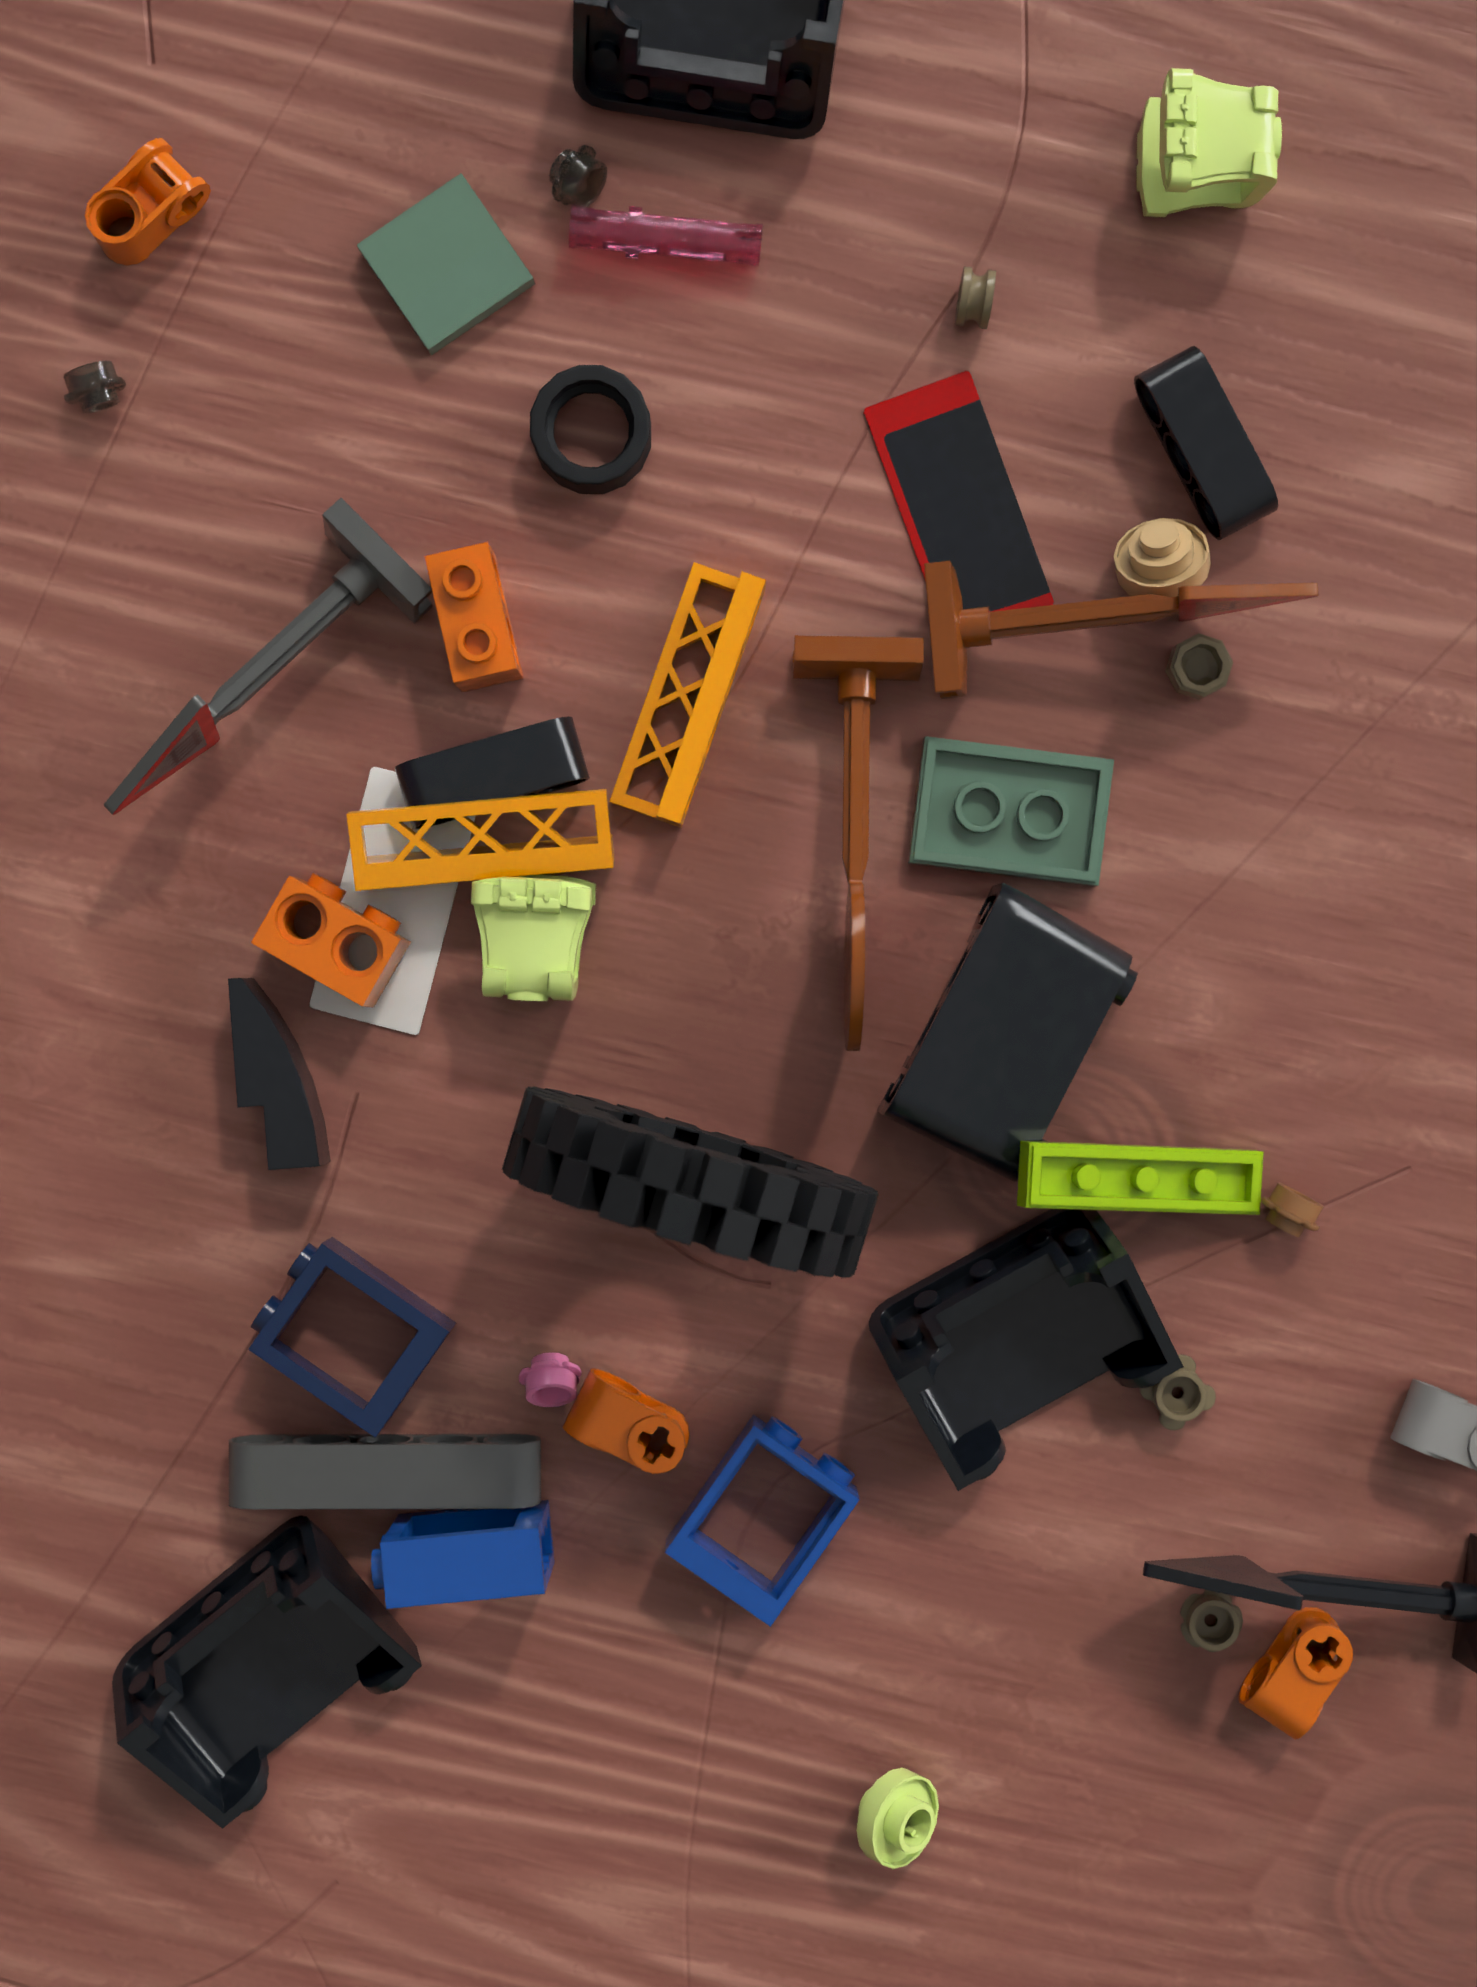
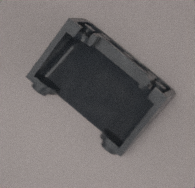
[573,0,845,139]
[877,882,1138,1182]
[868,1209,1184,1491]
[112,1515,422,1829]

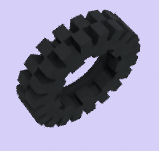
[502,1087,879,1278]

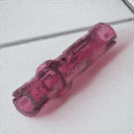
[569,205,763,267]

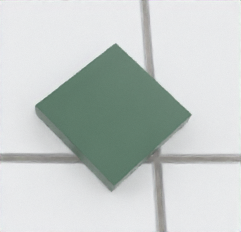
[357,173,535,356]

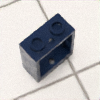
[248,1237,456,1438]

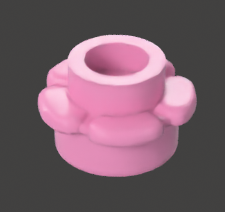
[519,1352,582,1407]

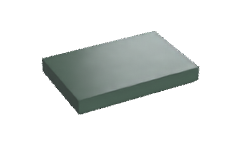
[908,736,1114,887]

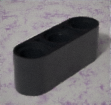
[1134,346,1278,540]
[395,716,590,830]

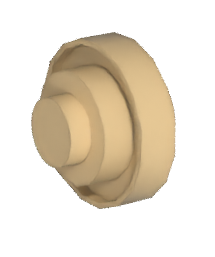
[1114,518,1211,597]

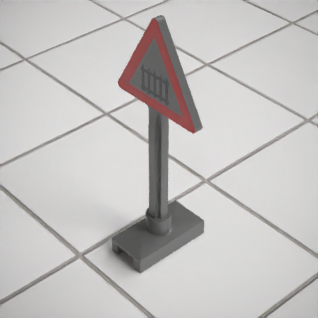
[103,498,433,815]

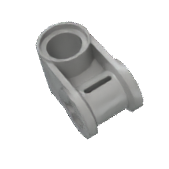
[1390,1379,1477,1471]

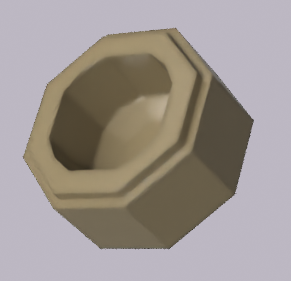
[1165,633,1233,700]

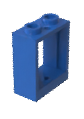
[665,1414,860,1627]
[371,1500,555,1609]

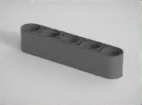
[229,1434,541,1510]

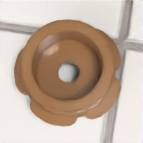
[1261,1182,1324,1238]

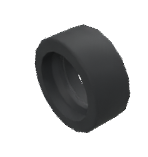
[530,365,651,494]

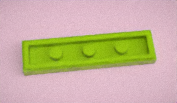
[1017,1141,1264,1215]

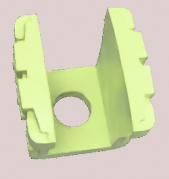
[1136,68,1282,217]
[471,874,596,1001]

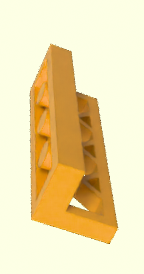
[609,562,766,828]
[346,789,615,891]

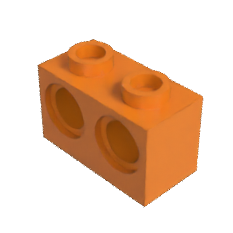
[424,542,524,692]
[251,873,411,1007]

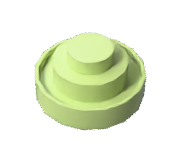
[856,1768,939,1869]

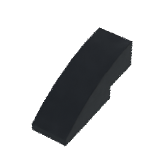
[228,978,331,1170]

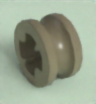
[955,266,996,329]

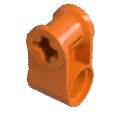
[85,138,211,266]
[562,1368,690,1474]
[1238,1607,1353,1740]

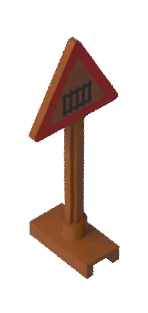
[924,561,1319,699]

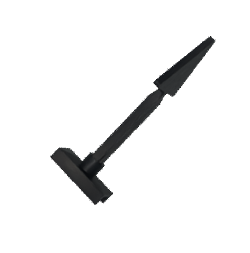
[1143,1533,1477,1674]

